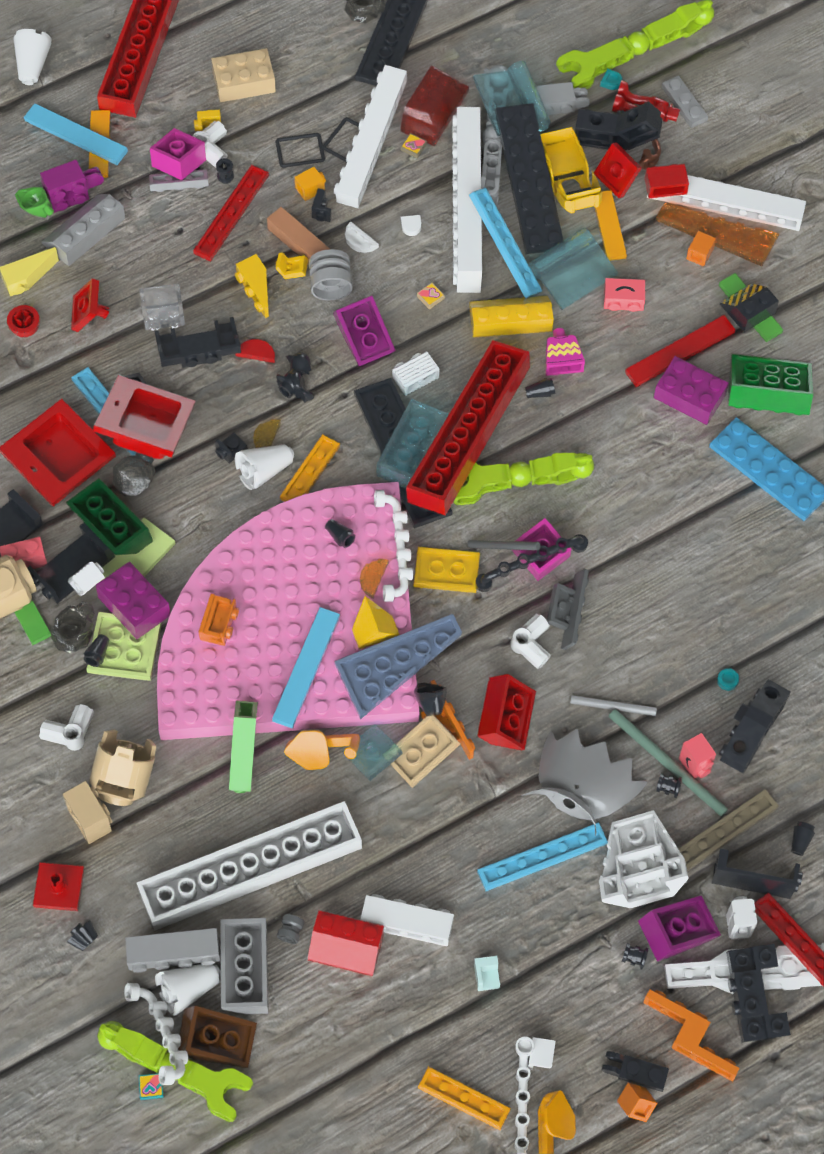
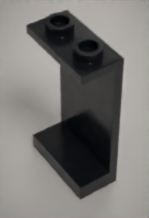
[0,489,43,557]
[27,523,116,604]
[711,848,803,899]

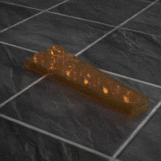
[656,202,779,267]

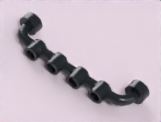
[475,534,588,592]

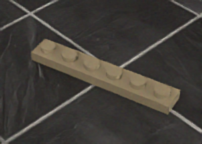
[678,789,779,871]

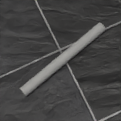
[570,695,657,716]

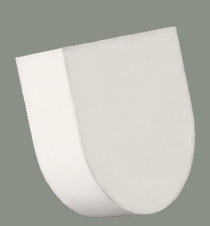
[401,215,421,236]

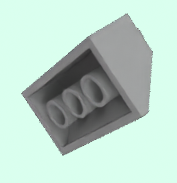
[41,194,125,266]
[220,918,268,1014]
[125,928,220,973]

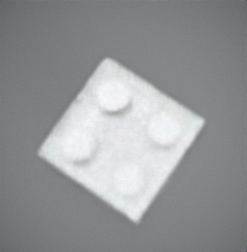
[139,284,185,330]

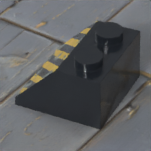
[720,283,779,333]

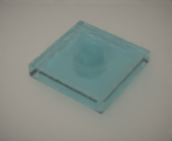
[342,724,403,781]

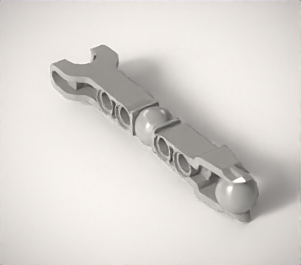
[481,65,515,208]

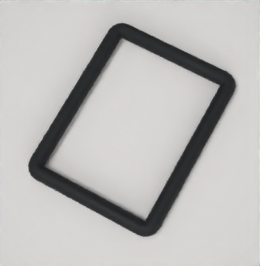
[323,117,359,162]
[275,133,325,168]

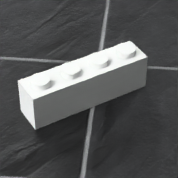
[360,894,454,946]

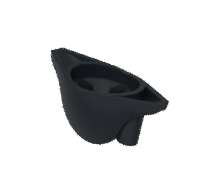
[414,682,447,716]

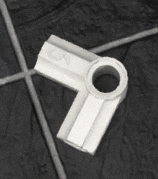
[193,121,228,167]
[510,613,551,669]
[39,704,94,751]

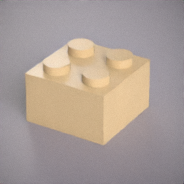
[63,781,112,844]

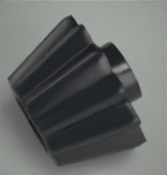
[67,920,98,951]

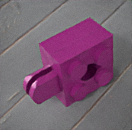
[40,160,104,213]

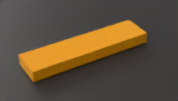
[89,110,111,178]
[594,190,627,261]
[280,434,340,502]
[418,1066,511,1130]

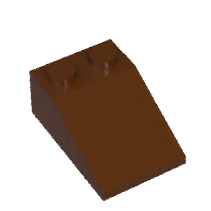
[178,1006,257,1068]

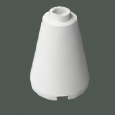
[13,29,52,85]
[235,444,294,490]
[155,964,221,1016]

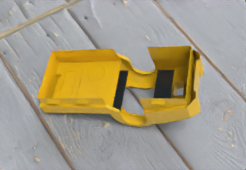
[540,127,602,213]

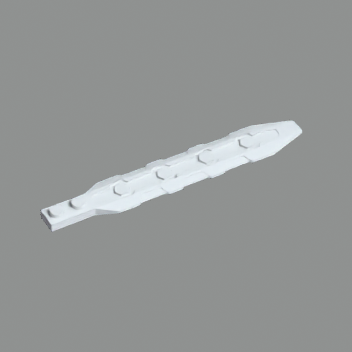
[664,943,824,994]

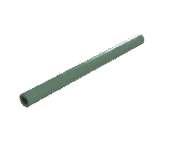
[608,709,729,817]

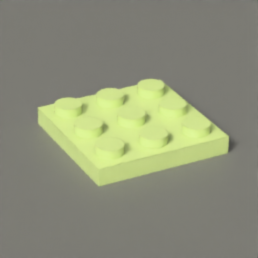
[87,612,162,681]

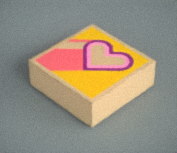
[417,283,445,310]

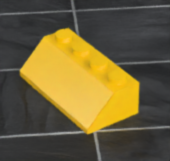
[469,296,554,337]

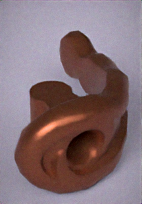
[639,139,661,170]

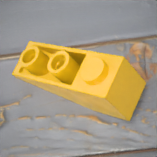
[235,254,269,318]

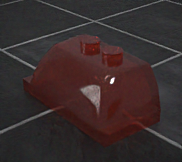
[401,65,469,146]

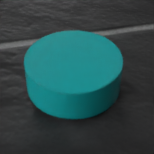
[717,668,739,691]

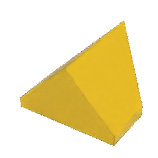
[352,596,400,649]

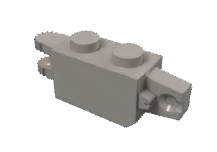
[521,82,590,116]

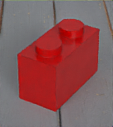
[644,164,689,199]

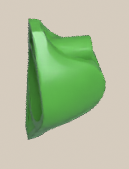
[15,187,54,218]

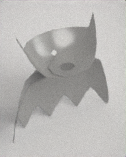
[521,729,647,836]

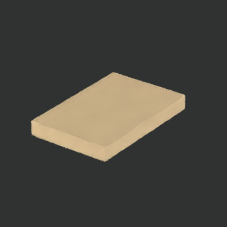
[383,715,460,788]

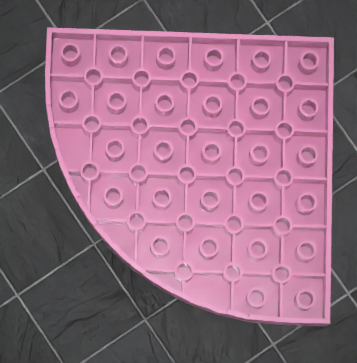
[157,482,419,740]

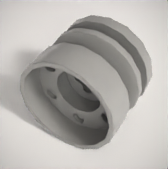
[309,249,352,301]

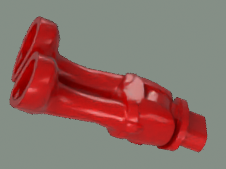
[612,80,680,122]

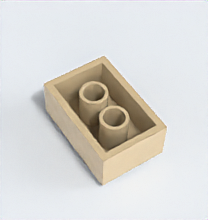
[211,48,276,102]

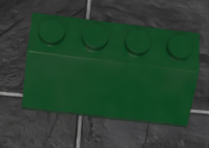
[66,478,153,555]

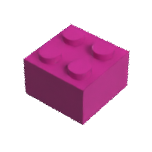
[150,128,206,180]
[512,518,572,581]

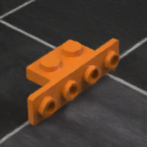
[420,680,475,760]

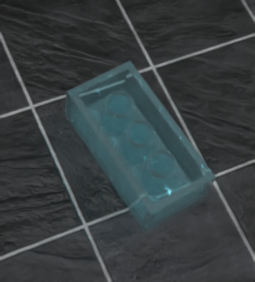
[377,399,449,488]

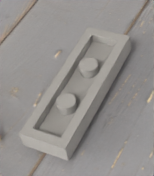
[662,75,708,128]
[149,169,209,192]

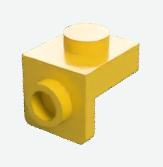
[194,109,221,131]
[276,252,309,279]

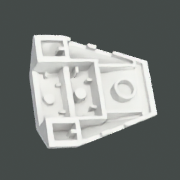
[599,810,688,908]

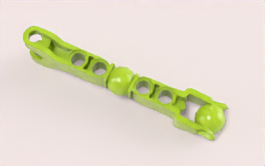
[556,0,714,89]

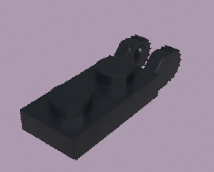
[601,1051,669,1092]

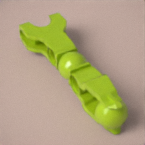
[453,453,594,505]
[97,1021,254,1122]

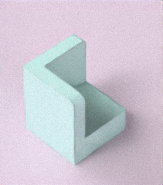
[474,956,500,991]

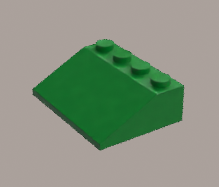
[728,354,813,415]

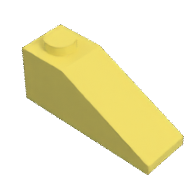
[0,247,59,296]

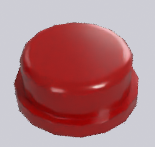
[7,305,40,337]

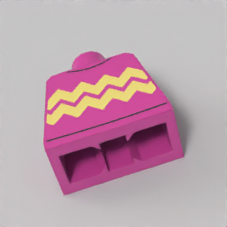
[545,328,585,376]

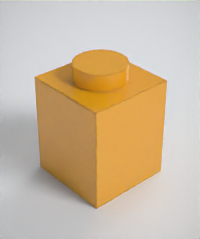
[294,167,326,201]

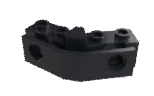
[575,102,663,151]
[719,679,791,774]

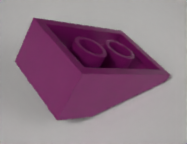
[333,296,396,366]
[638,895,721,961]

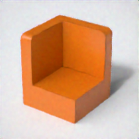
[686,231,716,266]
[617,1082,657,1122]

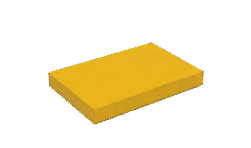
[414,547,480,593]

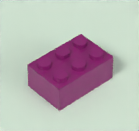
[654,356,729,425]
[96,561,170,640]

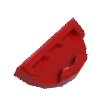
[235,339,275,363]

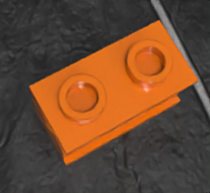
[199,594,239,646]

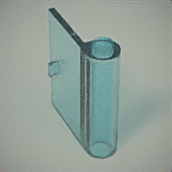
[473,61,551,136]
[527,228,618,310]

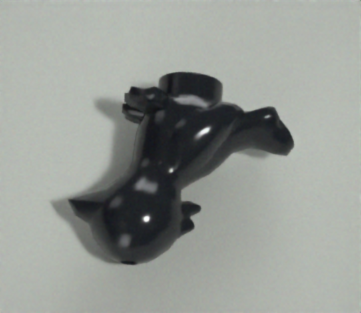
[276,352,314,403]

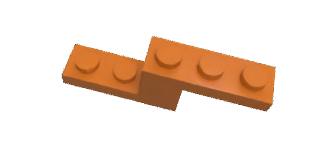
[643,989,740,1082]

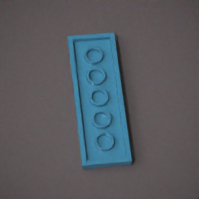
[709,417,824,521]

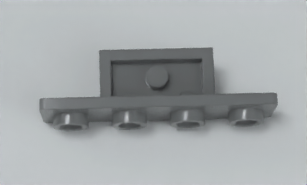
[547,568,589,650]

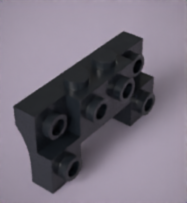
[155,317,241,368]
[726,944,791,1043]

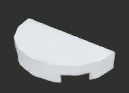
[345,221,379,253]

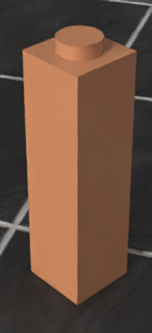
[267,207,330,264]

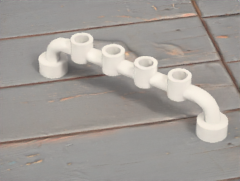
[374,490,413,602]
[124,983,188,1085]
[514,1037,534,1154]

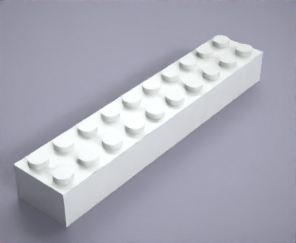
[452,107,482,293]
[137,801,362,931]

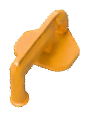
[284,730,360,770]
[538,1090,576,1154]

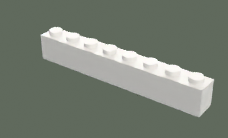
[334,65,407,209]
[647,175,806,231]

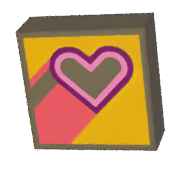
[401,133,427,158]

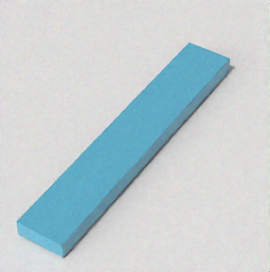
[24,103,128,165]
[469,188,542,298]
[71,367,152,466]
[272,607,340,729]
[477,822,608,891]

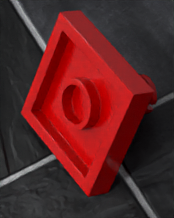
[594,143,642,198]
[71,278,109,332]
[33,862,85,911]

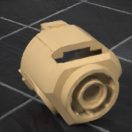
[0,555,37,618]
[89,729,156,806]

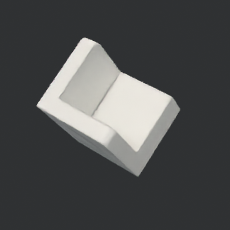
[528,1037,556,1070]

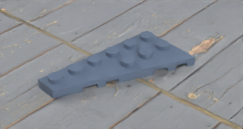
[334,614,462,720]

